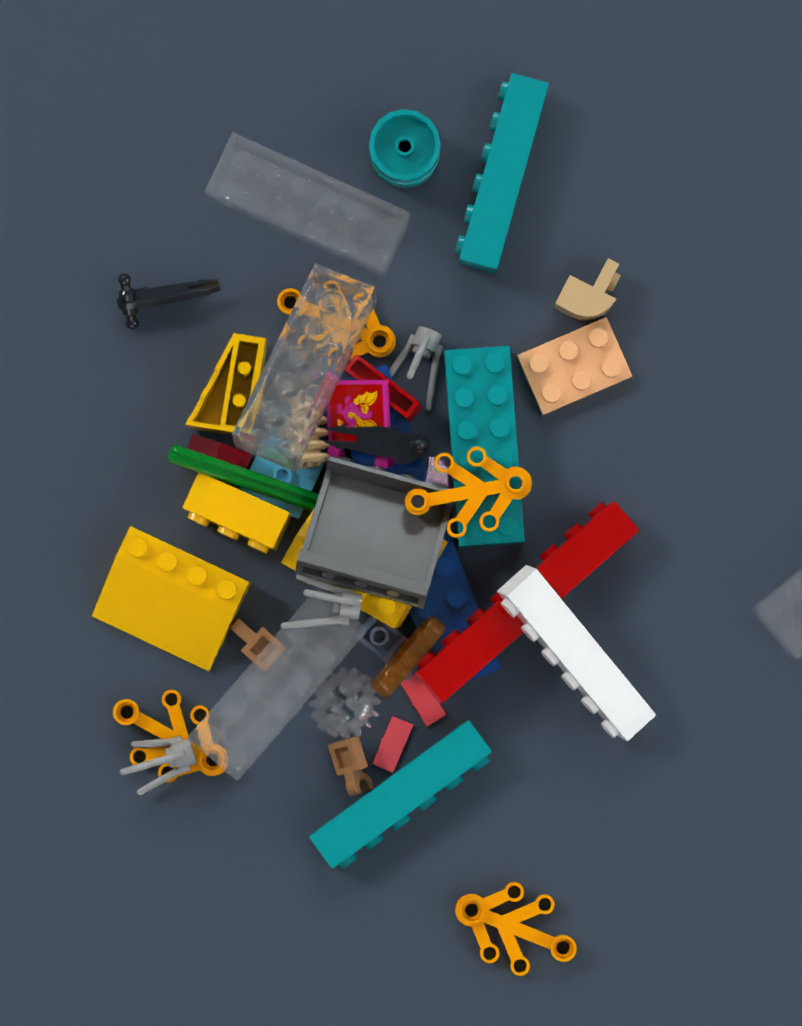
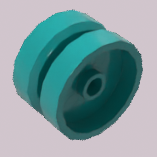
[369,109,441,189]

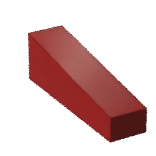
[344,354,423,423]

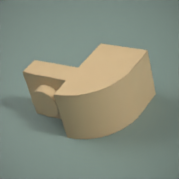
[554,258,621,321]

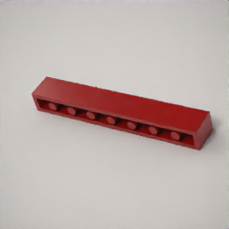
[414,501,640,703]

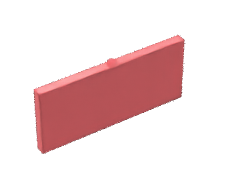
[400,674,446,726]
[372,716,413,773]

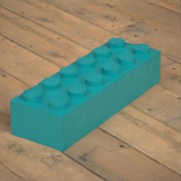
[444,346,525,548]

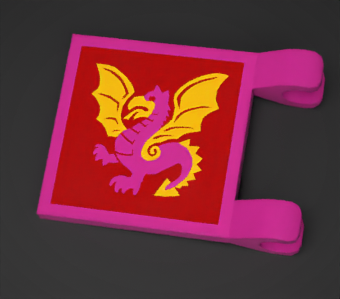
[325,380,395,469]

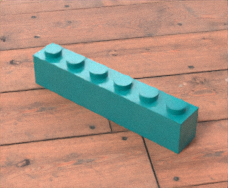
[454,73,549,274]
[309,720,492,869]

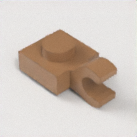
[230,619,287,673]
[328,736,373,796]

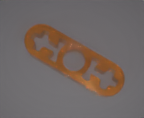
[371,615,446,698]

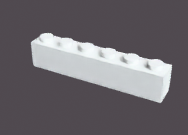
[497,565,656,741]

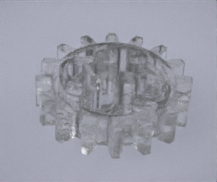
[308,666,381,739]

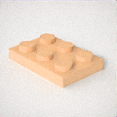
[517,317,632,416]

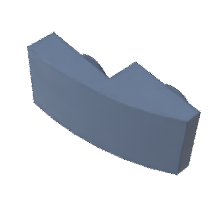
[354,616,426,680]

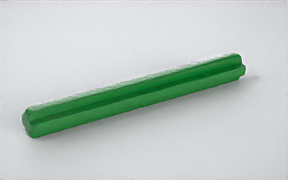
[167,444,319,511]

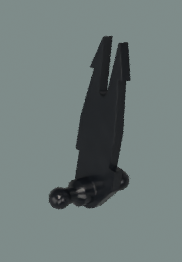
[117,273,221,330]
[324,424,430,465]

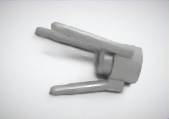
[389,326,444,411]
[281,574,362,629]
[120,735,197,795]

